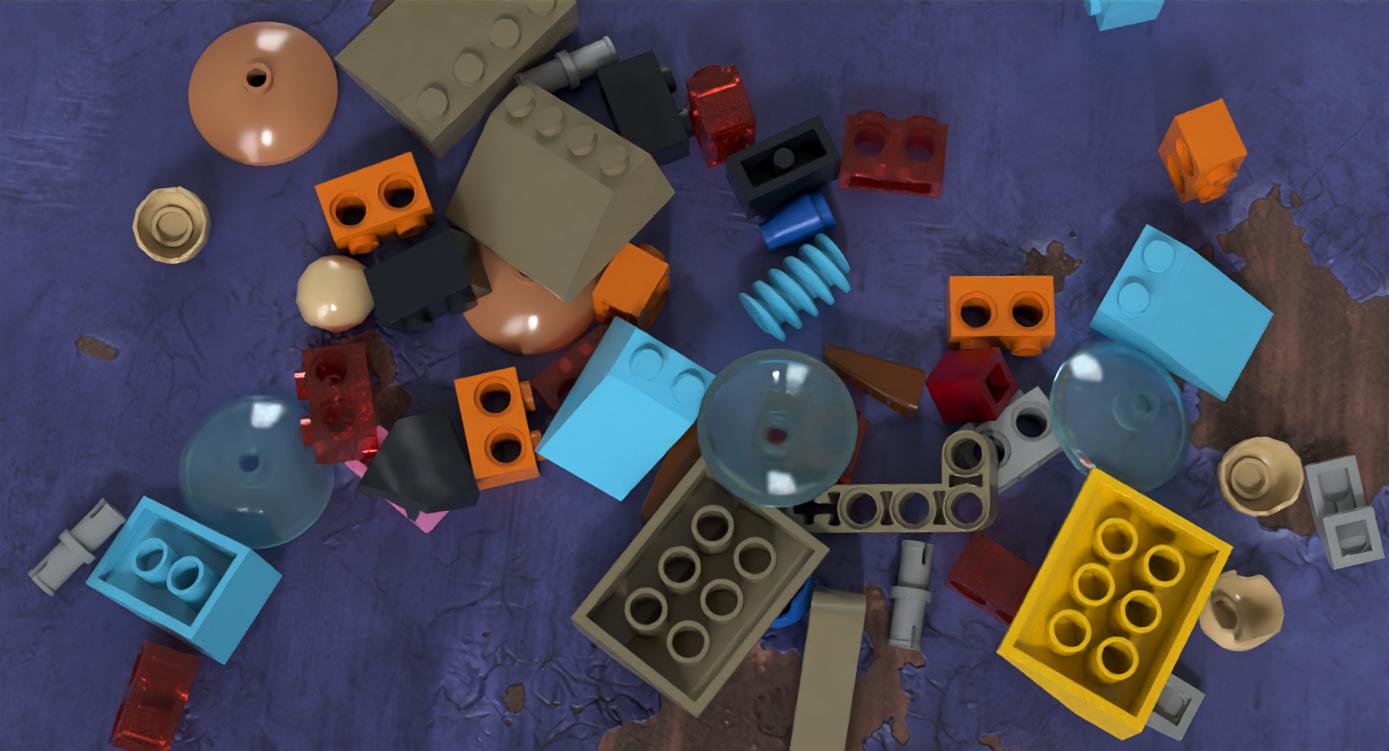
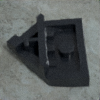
[356,410,480,522]

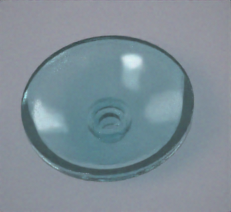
[1050,342,1191,493]
[697,349,858,507]
[178,395,335,549]

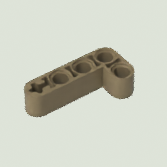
[785,430,998,533]
[789,586,867,751]

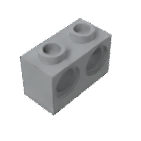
[957,386,1075,496]

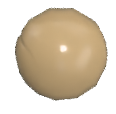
[132,186,212,264]
[296,255,375,333]
[1216,437,1305,517]
[1199,570,1285,652]

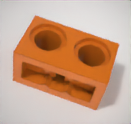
[1158,99,1248,204]
[314,151,436,256]
[592,242,671,333]
[945,276,1055,356]
[454,367,546,490]

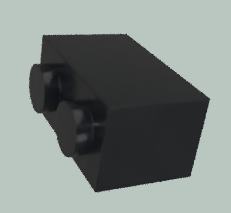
[596,50,695,167]
[726,115,841,220]
[363,228,493,336]

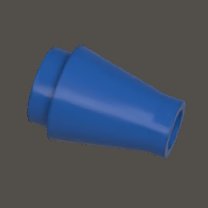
[758,189,837,252]

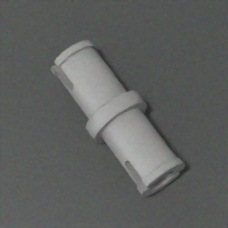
[516,36,619,93]
[28,497,127,596]
[887,540,935,650]

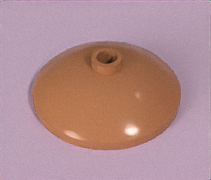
[188,22,339,166]
[463,240,607,355]

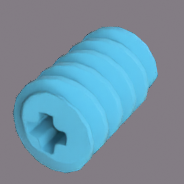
[738,233,851,342]

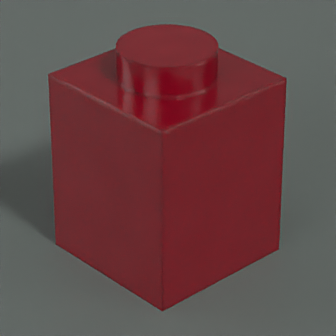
[925,347,1018,423]

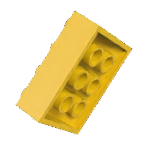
[996,467,1233,740]

